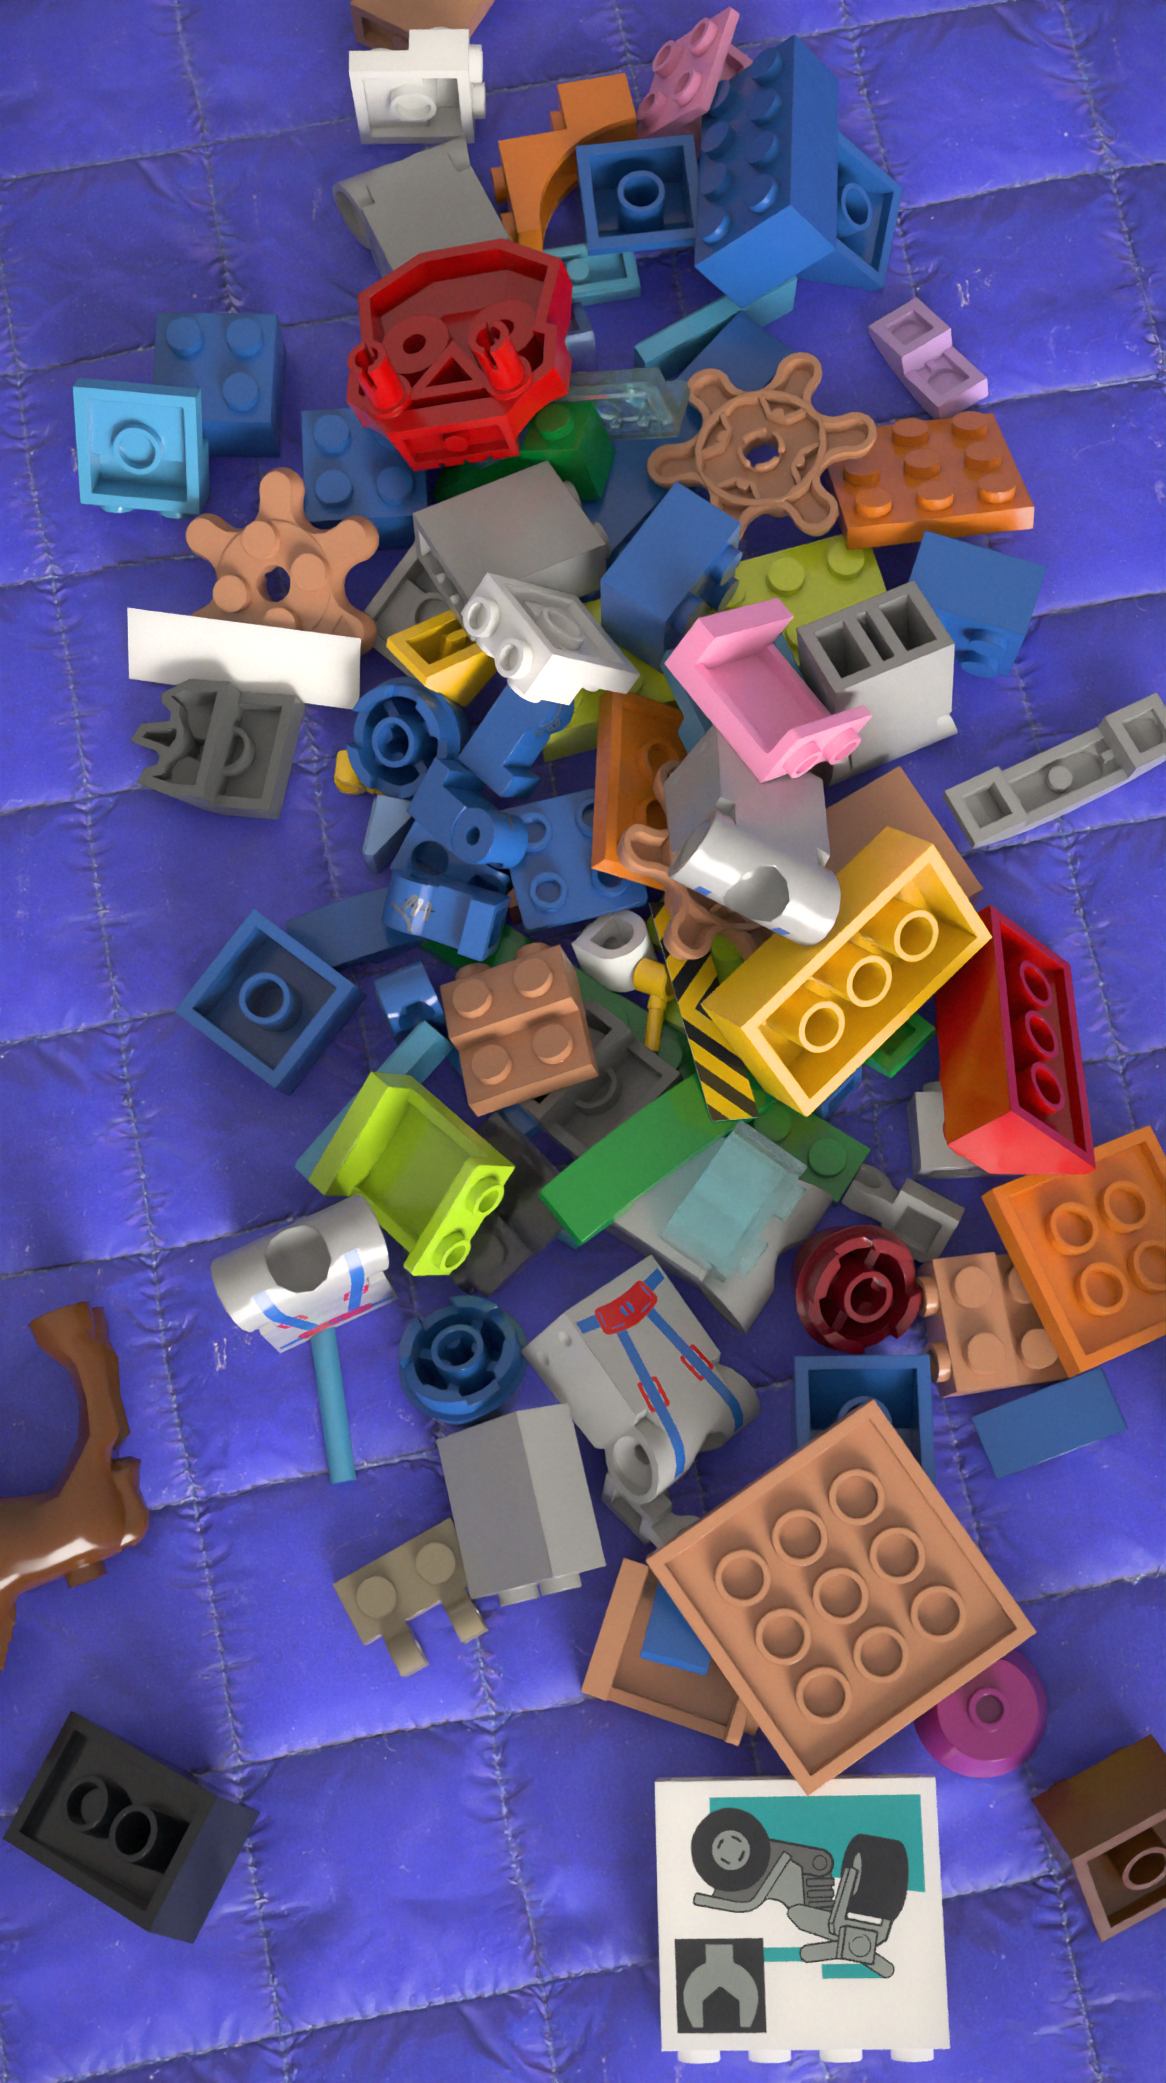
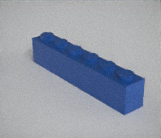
[578,311,795,603]

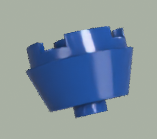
[346,677,472,801]
[398,1295,528,1429]

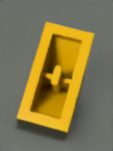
[386,609,497,708]

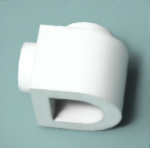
[572,910,658,992]

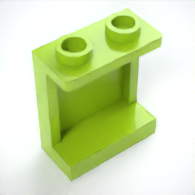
[308,1071,516,1276]

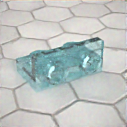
[549,367,691,441]

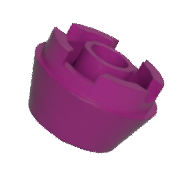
[913,1648,1048,1778]

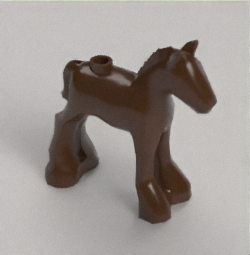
[0,1301,151,1673]

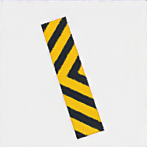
[649,902,759,1122]

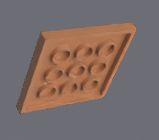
[645,1398,1037,1796]

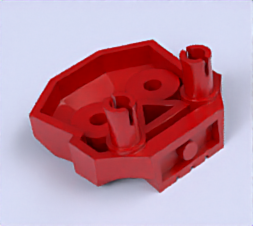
[346,238,572,472]

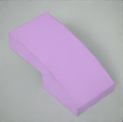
[868,297,988,419]

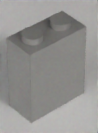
[413,460,611,641]
[437,1403,606,1607]

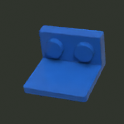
[499,788,648,933]

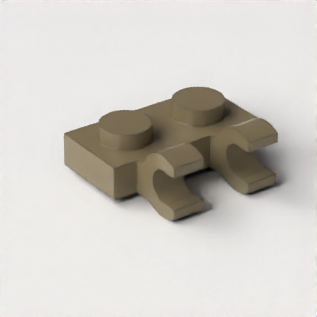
[332,1518,489,1678]

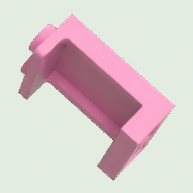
[664,598,872,783]

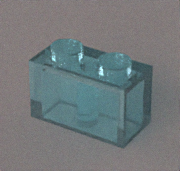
[658,1119,807,1283]

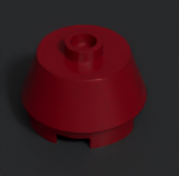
[790,1225,922,1354]

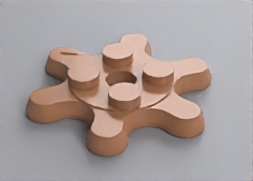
[647,352,877,543]
[186,467,379,656]
[617,760,775,962]

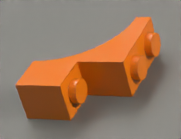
[490,73,637,252]

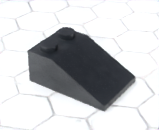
[3,1711,260,1944]

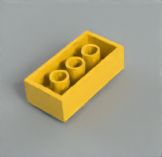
[700,825,992,1117]

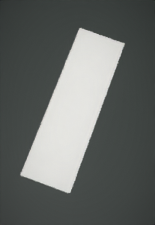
[127,608,361,710]

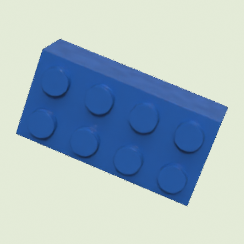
[694,34,839,308]

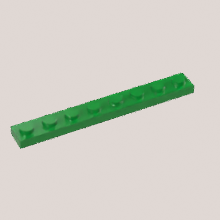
[418,923,871,1207]

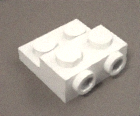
[349,27,486,144]
[460,572,641,705]

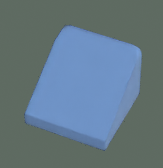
[362,795,416,874]

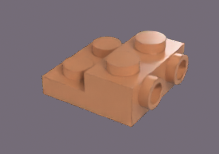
[440,943,599,1117]
[915,1252,1072,1398]

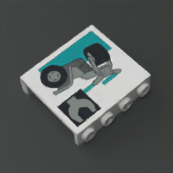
[655,1773,950,2064]

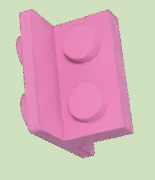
[636,7,753,159]

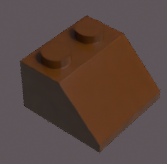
[1031,1734,1166,1943]

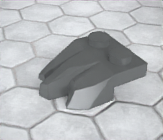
[130,679,306,820]
[518,1001,684,1160]

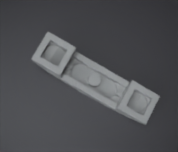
[942,692,1166,849]

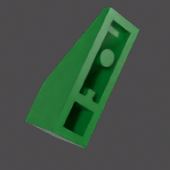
[432,401,616,502]

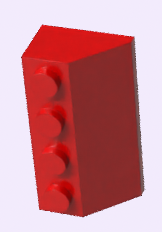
[934,905,1096,1175]

